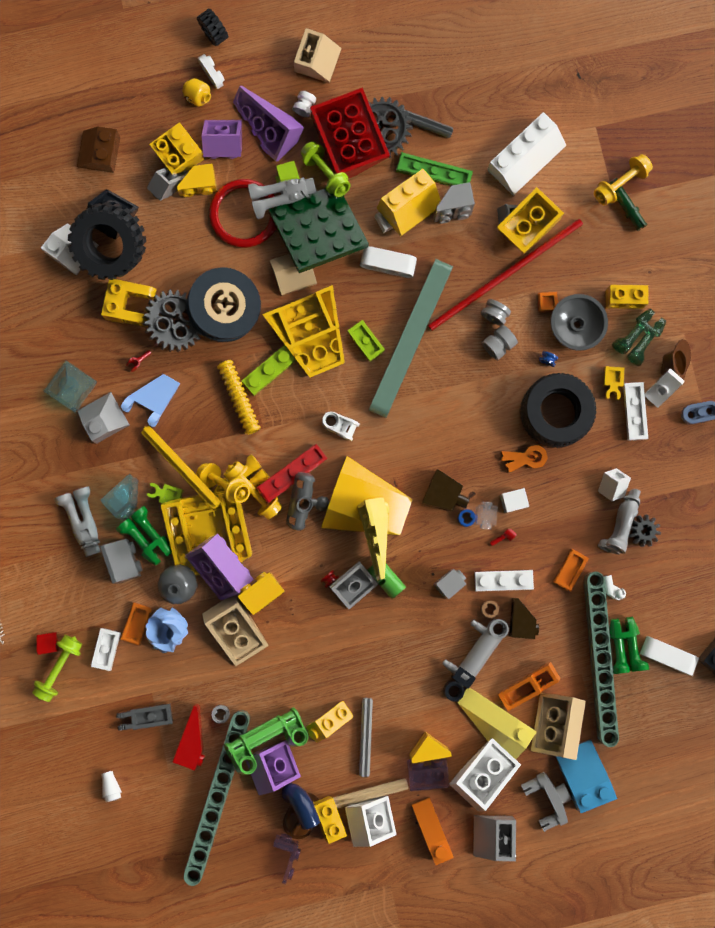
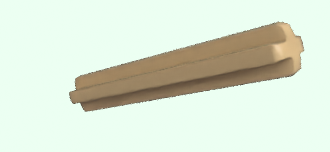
[333,778,409,808]

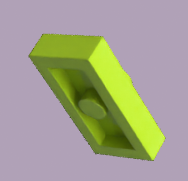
[347,320,385,362]

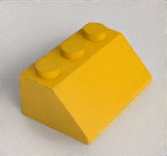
[376,169,441,237]

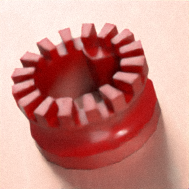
[320,570,339,588]

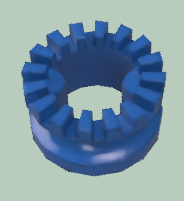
[539,351,558,367]
[458,509,476,527]

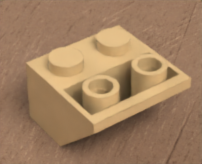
[294,28,341,83]

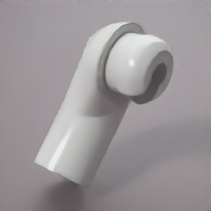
[604,575,626,600]

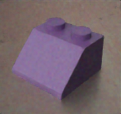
[202,120,242,159]
[246,740,301,795]

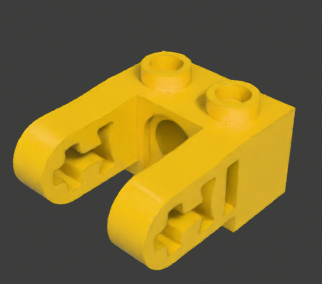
[101,279,157,327]

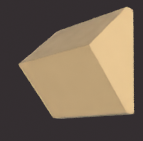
[270,254,317,296]

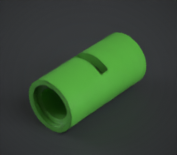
[367,564,406,599]

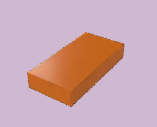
[553,549,589,592]
[121,602,153,646]

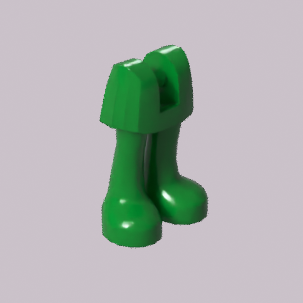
[116,506,172,566]
[609,616,650,674]

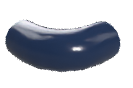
[281,783,320,830]

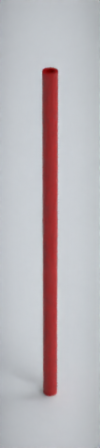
[428,219,583,331]

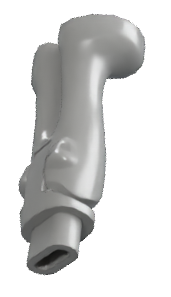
[248,177,316,219]
[54,487,101,557]
[598,489,641,555]

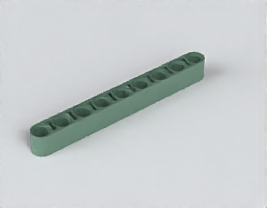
[369,259,453,418]
[583,572,619,747]
[184,710,250,886]

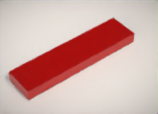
[255,443,328,504]

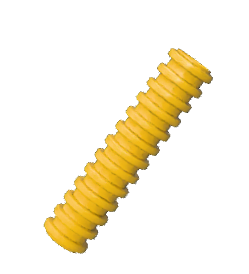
[217,360,261,435]

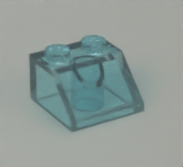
[100,474,139,520]

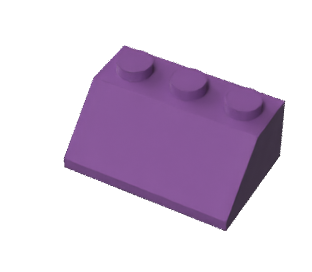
[185,534,254,601]

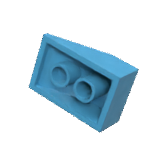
[555,740,617,813]

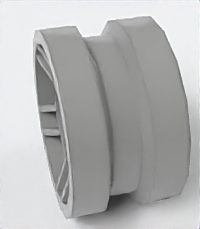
[481,299,511,326]

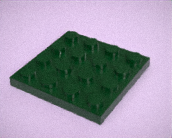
[269,188,369,273]

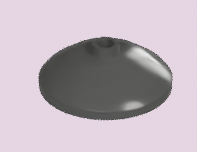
[551,294,608,351]

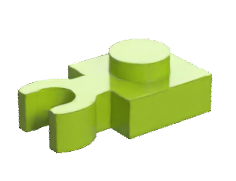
[147,483,184,503]

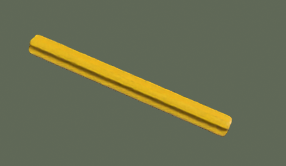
[141,426,221,509]

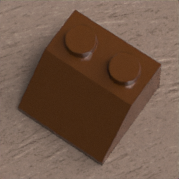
[77,126,121,173]

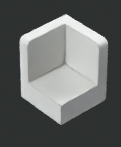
[598,468,631,501]
[500,488,529,513]

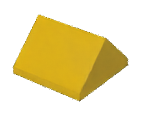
[409,732,452,763]

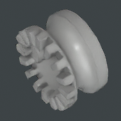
[211,705,230,723]

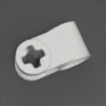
[322,411,360,441]

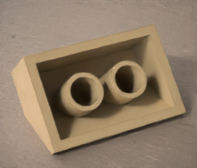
[531,693,586,760]

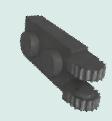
[116,703,173,730]

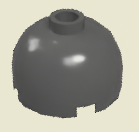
[158,564,198,604]

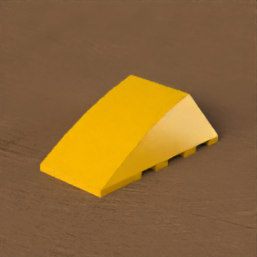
[262,285,345,378]
[321,456,412,535]

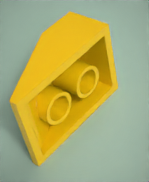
[497,187,564,254]

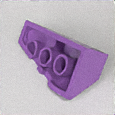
[233,86,304,161]

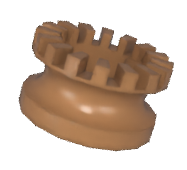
[481,601,499,618]

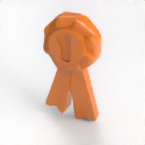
[501,445,548,473]

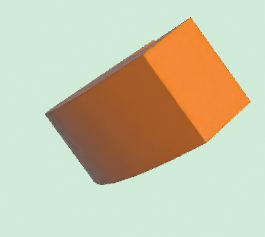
[498,662,561,711]

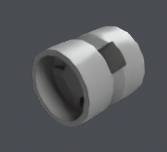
[482,325,518,361]

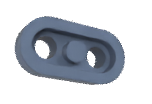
[681,401,715,425]

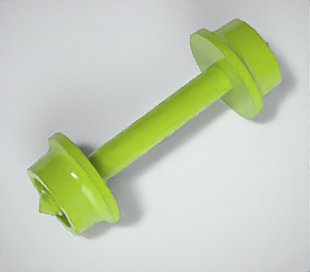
[301,141,351,197]
[32,635,82,702]

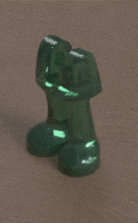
[612,308,666,366]

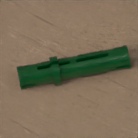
[609,178,648,231]

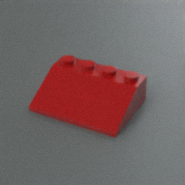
[310,87,390,179]

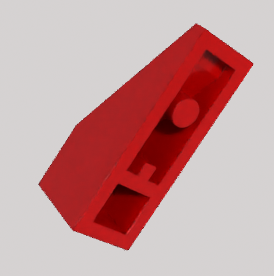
[173,704,205,771]

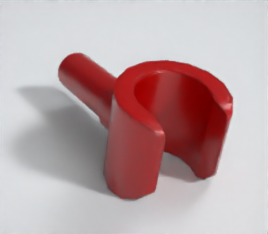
[126,350,152,372]
[490,529,517,546]

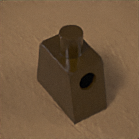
[421,469,470,512]

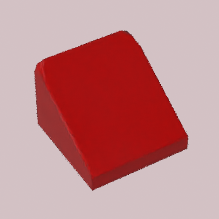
[37,632,59,655]

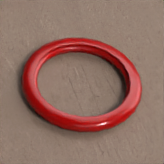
[209,179,276,248]

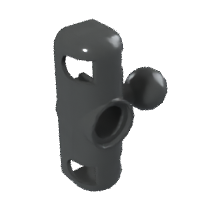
[286,472,330,531]

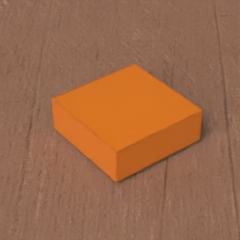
[537,292,558,313]

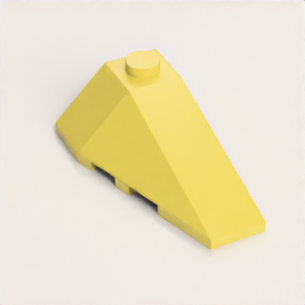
[357,498,389,581]

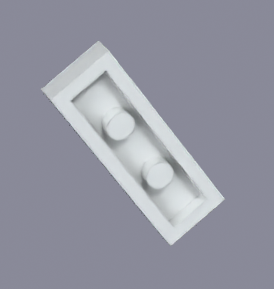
[623,382,648,441]
[474,570,534,591]

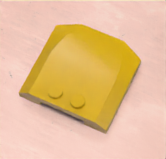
[161,490,252,575]

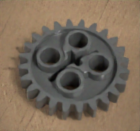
[368,97,413,159]
[142,290,201,352]

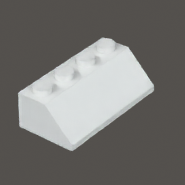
[487,112,566,196]

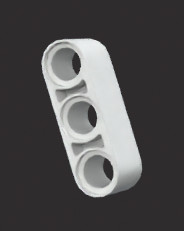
[360,246,417,278]
[640,636,699,676]

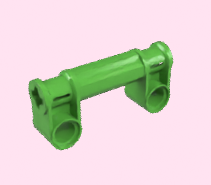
[224,707,308,775]

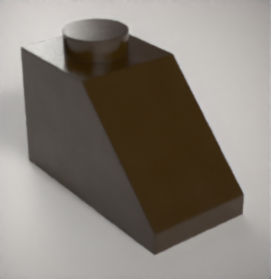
[509,598,539,639]

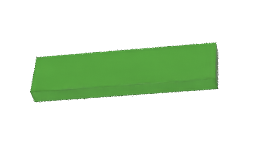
[396,152,473,186]

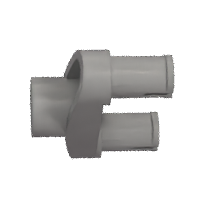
[521,772,572,832]

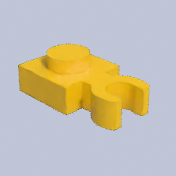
[603,366,625,400]

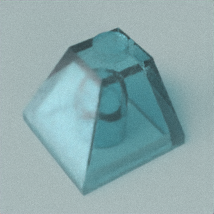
[44,361,97,413]

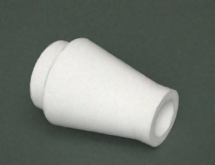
[101,771,122,802]

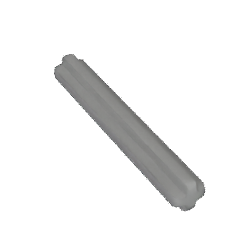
[359,698,373,777]

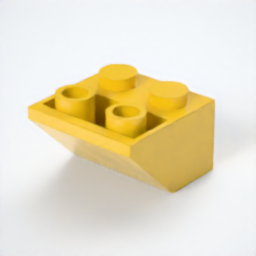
[149,122,204,175]
[237,572,285,615]

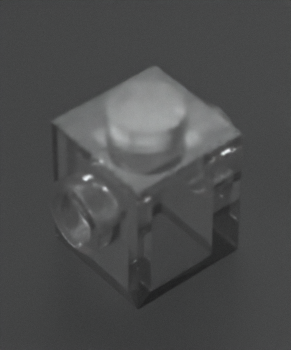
[475,502,498,530]

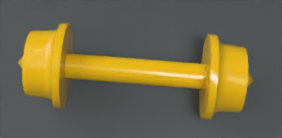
[594,154,653,206]
[224,461,282,520]
[196,463,250,503]

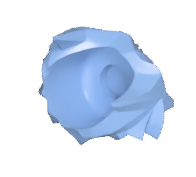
[146,608,188,653]

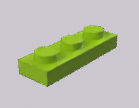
[242,345,297,396]

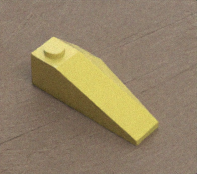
[457,688,536,760]

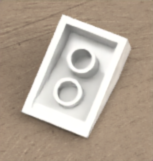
[449,738,521,811]

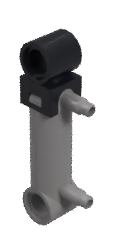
[442,619,509,701]

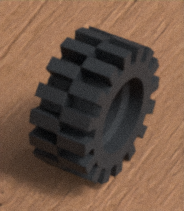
[196,8,229,46]

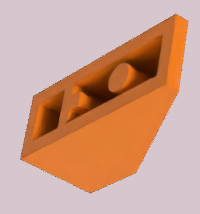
[412,797,454,866]

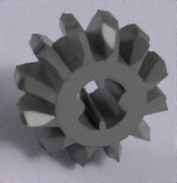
[628,514,661,547]

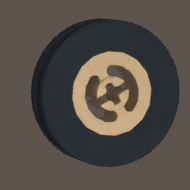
[186,267,261,342]

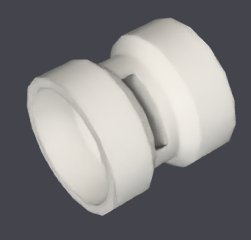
[292,91,316,117]

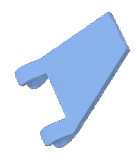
[121,374,180,427]

